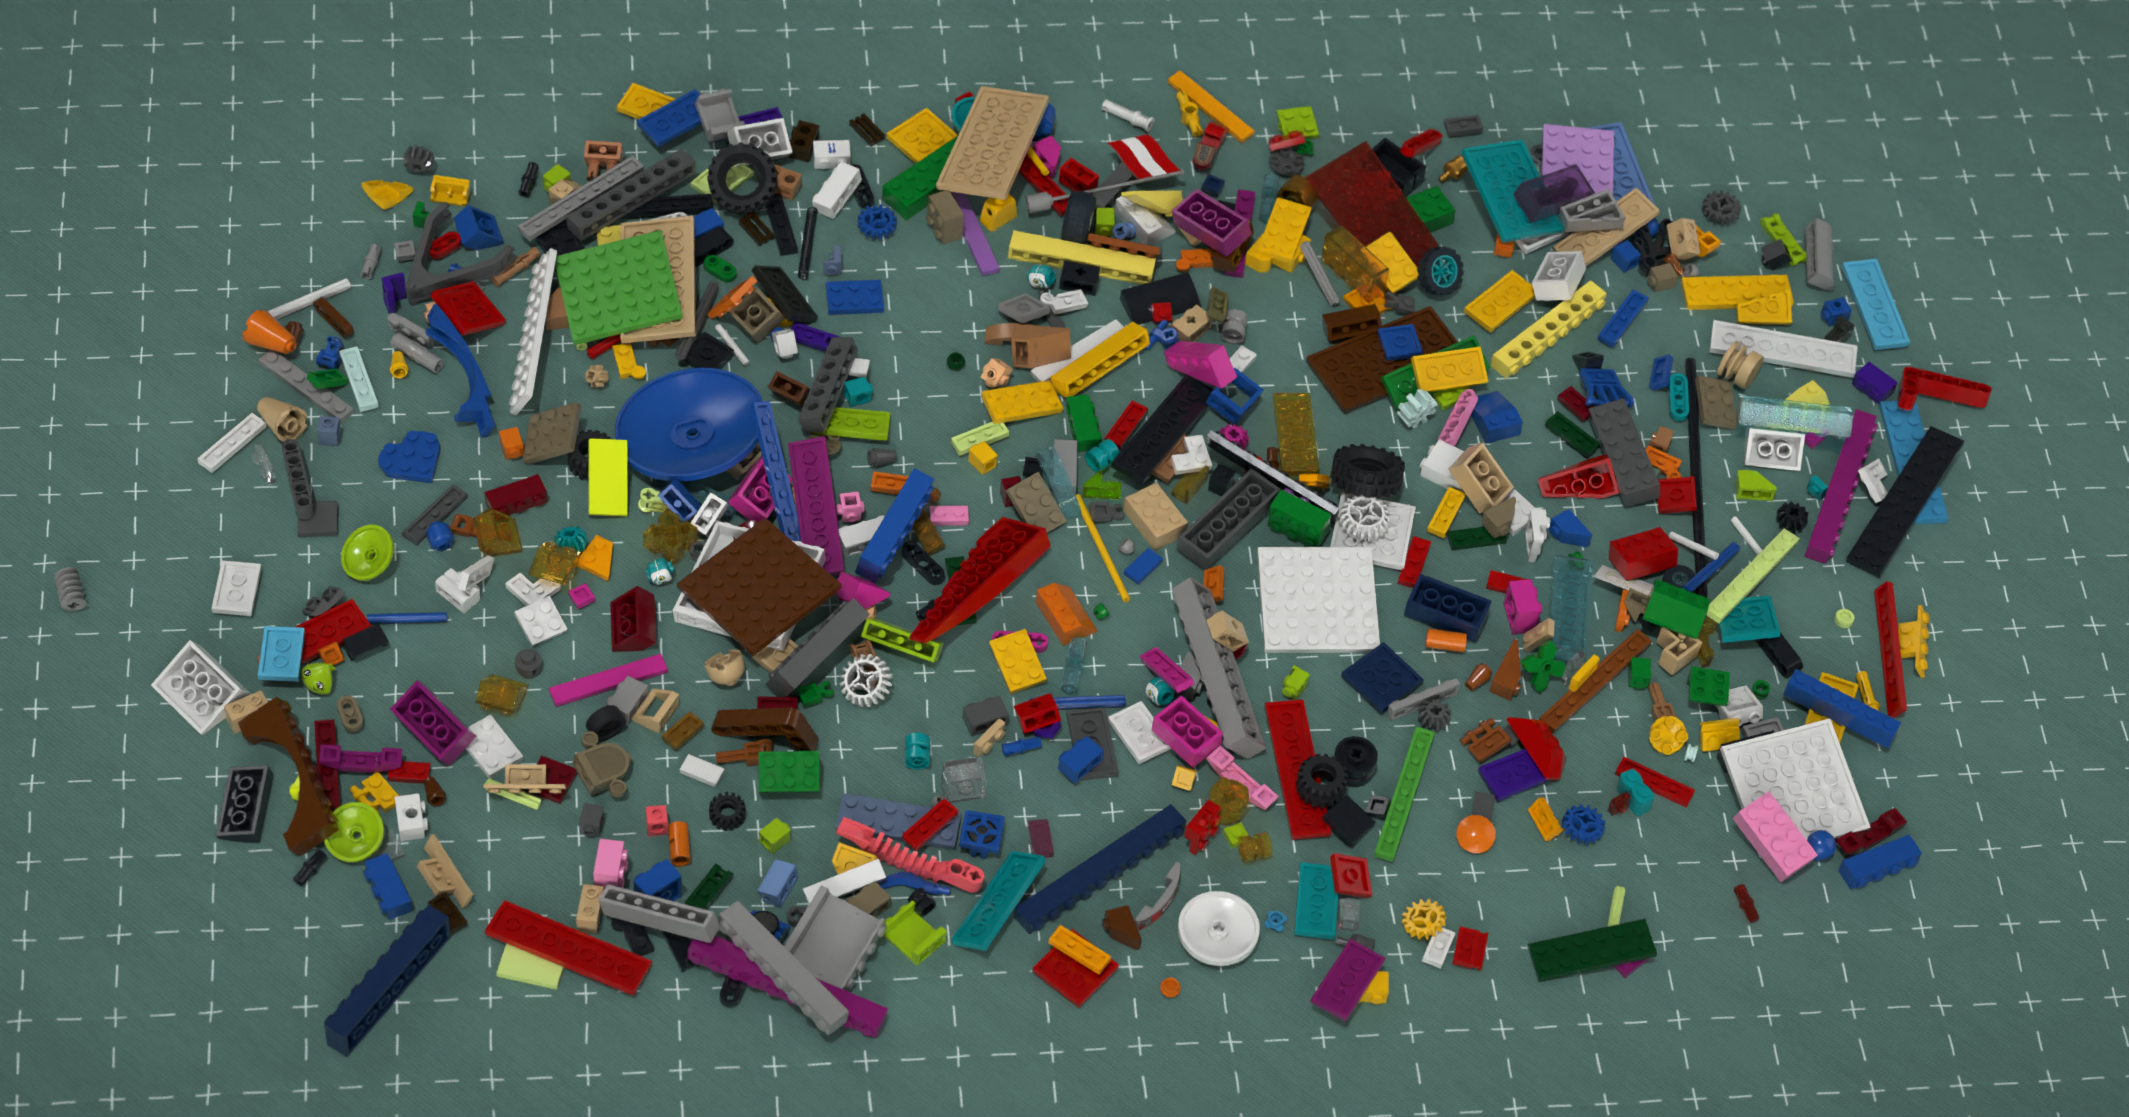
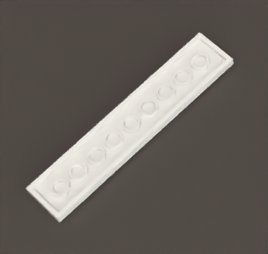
[509,248,557,416]

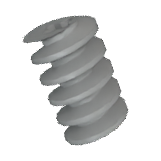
[54,567,86,612]

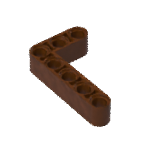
[711,708,819,751]

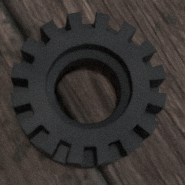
[709,792,746,831]

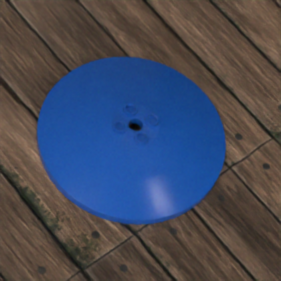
[615,368,763,481]

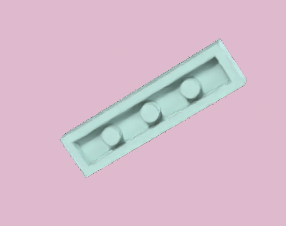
[339,346,379,412]

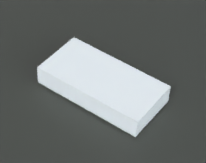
[680,754,724,788]

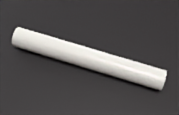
[715,324,750,367]
[1730,516,1762,555]
[1669,532,1719,560]

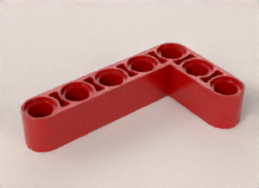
[1897,367,1992,410]

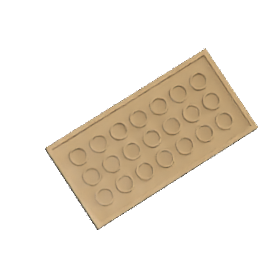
[936,86,1049,200]
[620,216,696,343]

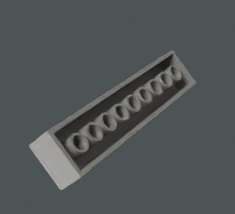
[1172,577,1267,759]

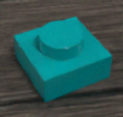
[1806,475,1828,501]

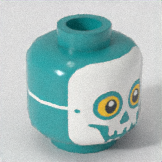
[1027,264,1056,289]
[645,557,675,585]
[1146,677,1175,706]

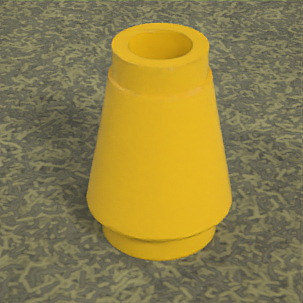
[390,351,409,378]

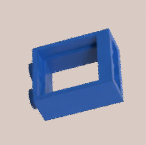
[1205,368,1264,424]

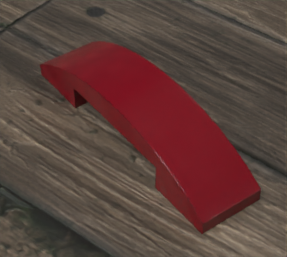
[1836,808,1907,856]

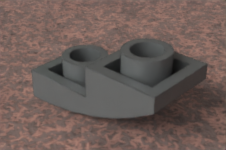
[302,586,345,616]

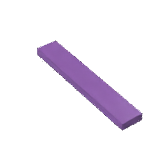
[950,191,999,276]

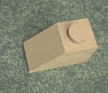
[549,179,582,205]

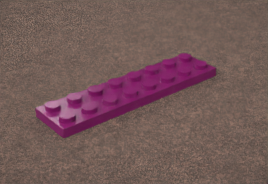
[788,436,845,576]

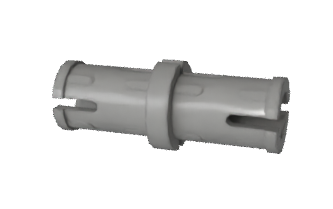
[360,244,382,280]

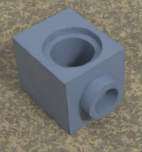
[317,416,341,446]

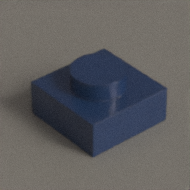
[1201,174,1225,197]

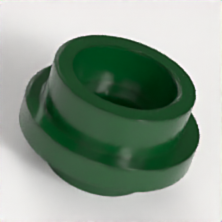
[947,352,965,370]

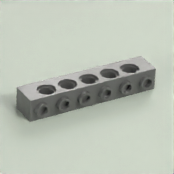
[798,337,858,432]

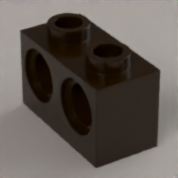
[788,120,820,163]

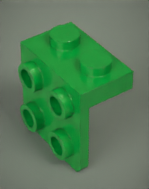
[1687,667,1730,706]

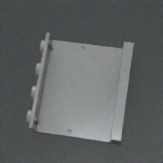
[784,885,887,991]

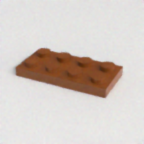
[1088,233,1162,258]

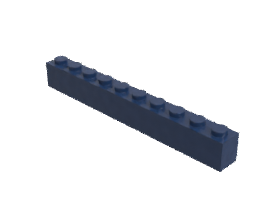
[1014,804,1186,934]

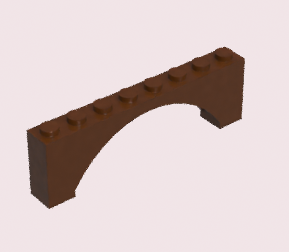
[238,697,339,856]

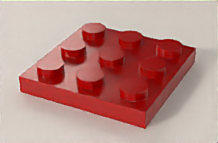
[430,281,506,336]
[1032,928,1119,1008]

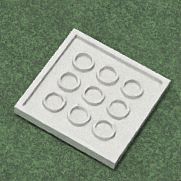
[1330,491,1416,570]

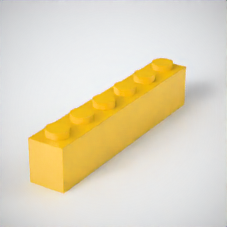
[1051,322,1150,398]

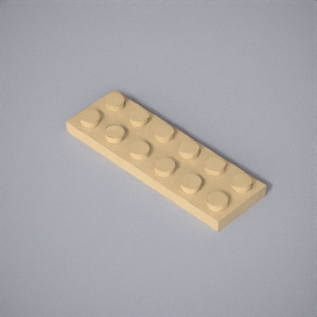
[1553,187,1660,266]

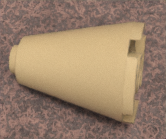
[257,397,308,442]

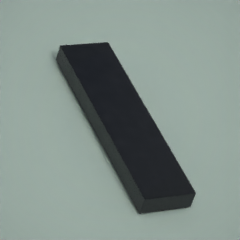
[765,195,798,256]

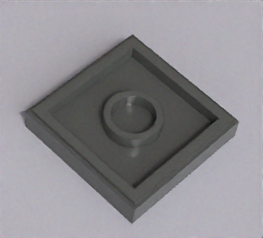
[297,501,338,537]

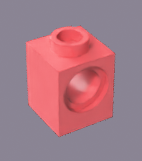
[646,805,668,837]

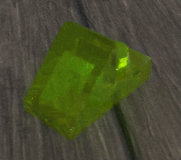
[1082,470,1121,499]

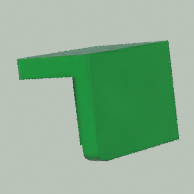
[413,201,430,228]

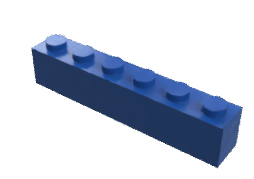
[1783,669,1902,748]

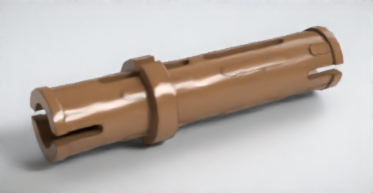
[491,247,540,287]

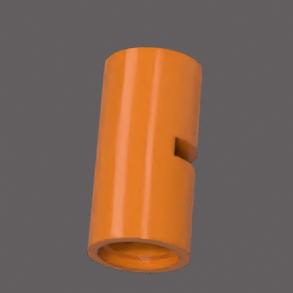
[1425,628,1467,653]
[668,821,691,867]

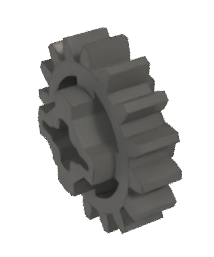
[1702,190,1742,225]

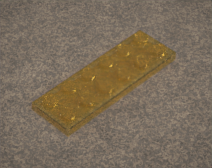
[1273,393,1320,476]

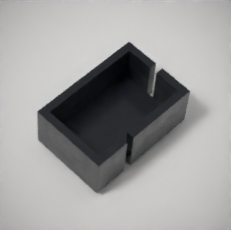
[1360,138,1427,199]

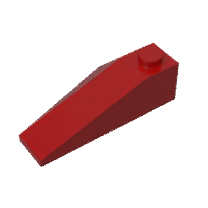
[1538,454,1619,499]

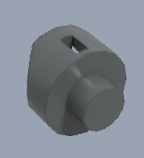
[515,649,542,679]

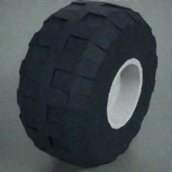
[1061,191,1096,244]

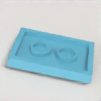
[258,626,305,682]

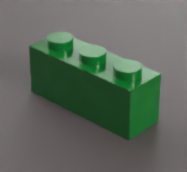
[1066,394,1102,452]

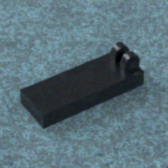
[661,930,701,973]

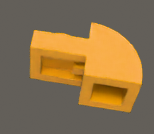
[1696,226,1721,257]

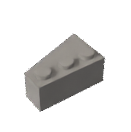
[1558,189,1625,232]

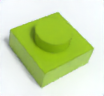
[1223,822,1250,849]

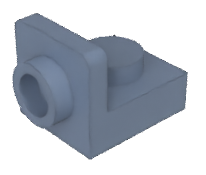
[823,246,841,275]

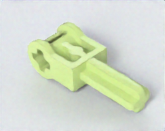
[638,488,669,513]

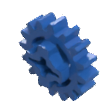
[857,204,897,240]
[1562,804,1606,845]

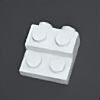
[1525,509,1550,562]
[1715,685,1763,726]

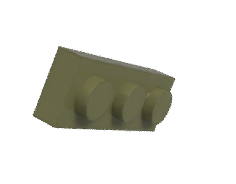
[1206,286,1229,322]

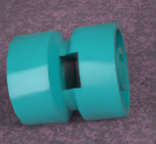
[1085,439,1120,473]
[904,732,931,770]

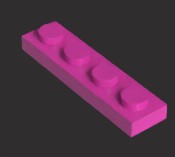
[1140,647,1194,693]

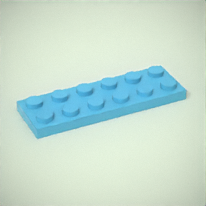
[1841,259,1910,351]

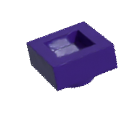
[1034,721,1061,739]

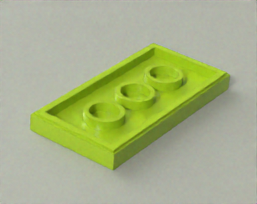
[812,407,891,441]

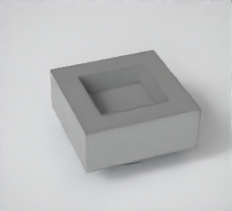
[394,240,416,262]

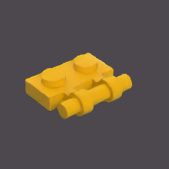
[350,772,399,814]

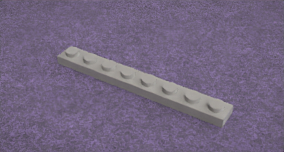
[518,156,644,241]

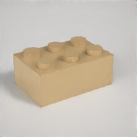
[1448,442,1514,513]
[1123,482,1188,551]

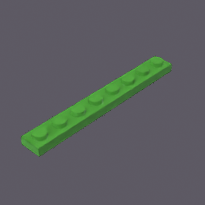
[1374,726,1435,862]

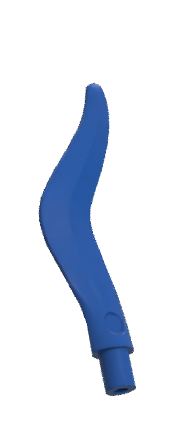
[859,872,951,895]

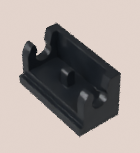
[342,623,389,661]

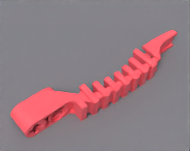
[835,817,984,893]

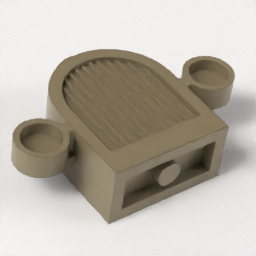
[572,731,632,798]

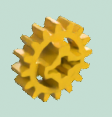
[1402,899,1447,940]

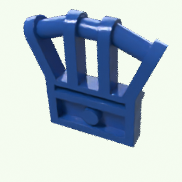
[1579,368,1634,408]

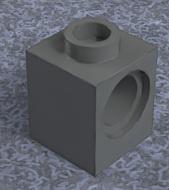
[579,803,604,837]

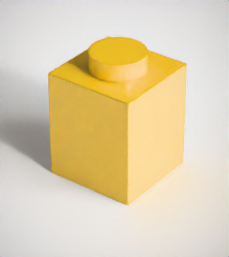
[968,441,998,475]

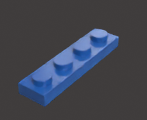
[1597,289,1649,348]

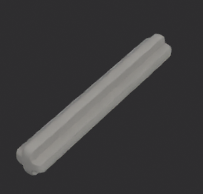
[1300,241,1340,306]

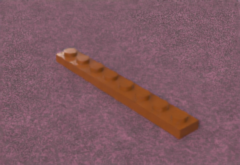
[1539,629,1652,733]

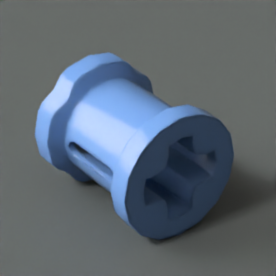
[1113,222,1136,239]

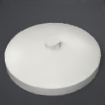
[1178,891,1260,966]

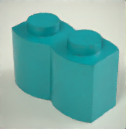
[1617,769,1654,816]

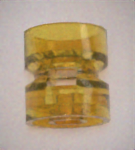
[1237,832,1272,863]

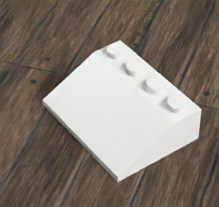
[151,640,251,735]

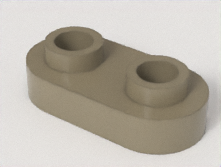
[337,696,363,732]

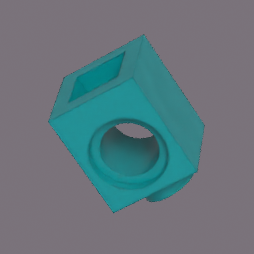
[843,376,874,408]

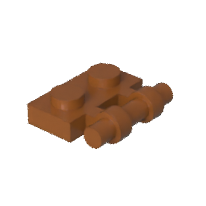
[1460,718,1511,764]

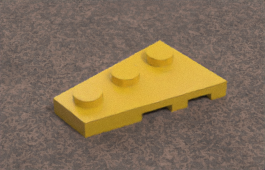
[1736,289,1792,325]

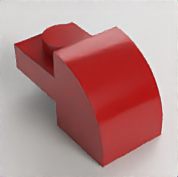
[1201,122,1229,155]

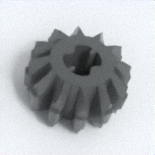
[403,145,435,174]
[1418,698,1451,733]

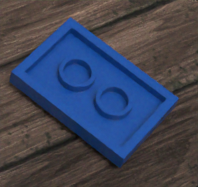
[826,280,884,315]

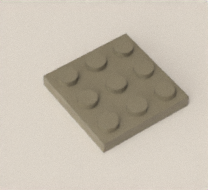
[522,402,582,465]

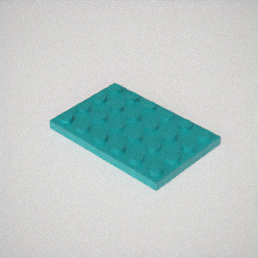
[1461,139,1564,243]

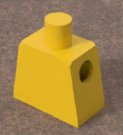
[980,193,1017,233]

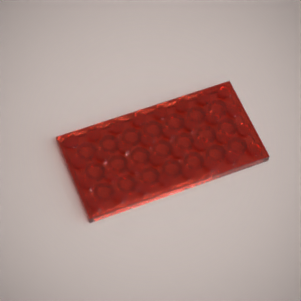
[1306,141,1440,294]

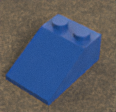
[1471,391,1523,444]

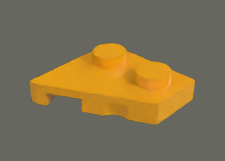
[576,535,613,581]

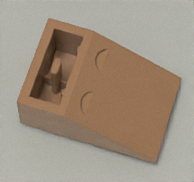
[1011,324,1071,368]

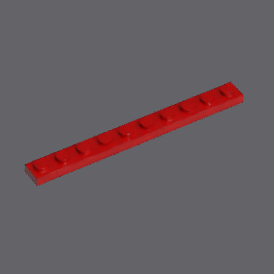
[955,91,1069,216]

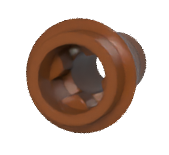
[1464,663,1492,691]

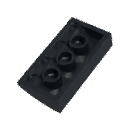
[1120,272,1201,325]
[216,765,274,843]

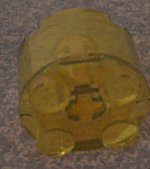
[1208,777,1249,826]

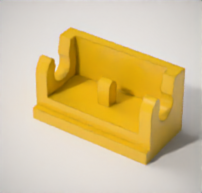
[430,175,471,207]

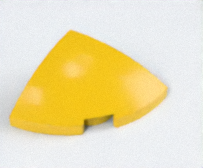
[361,180,413,210]

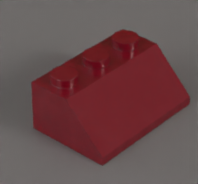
[610,586,656,652]

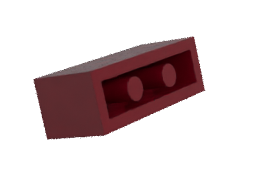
[484,474,548,520]

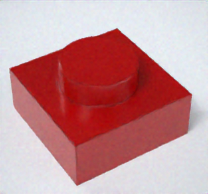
[1151,302,1172,323]

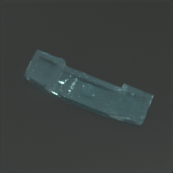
[1035,446,1081,519]

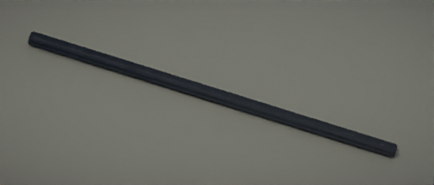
[1685,358,1708,598]

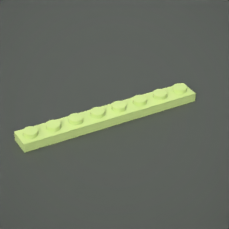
[1706,528,1800,623]

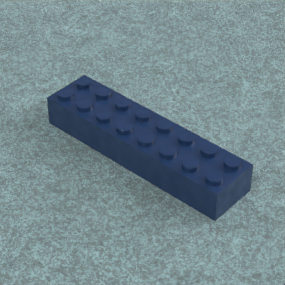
[324,905,450,1057]

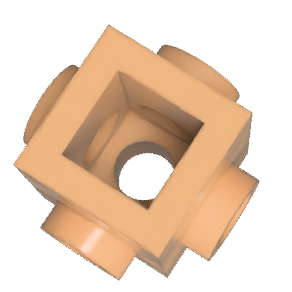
[981,358,1013,388]

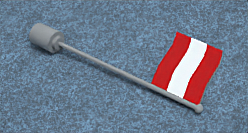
[1025,134,1185,214]

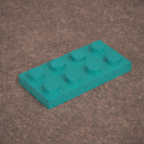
[1294,862,1338,940]

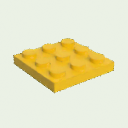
[886,108,958,164]

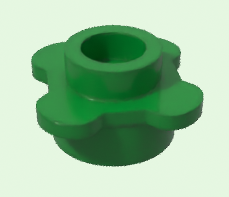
[1297,139,1314,156]

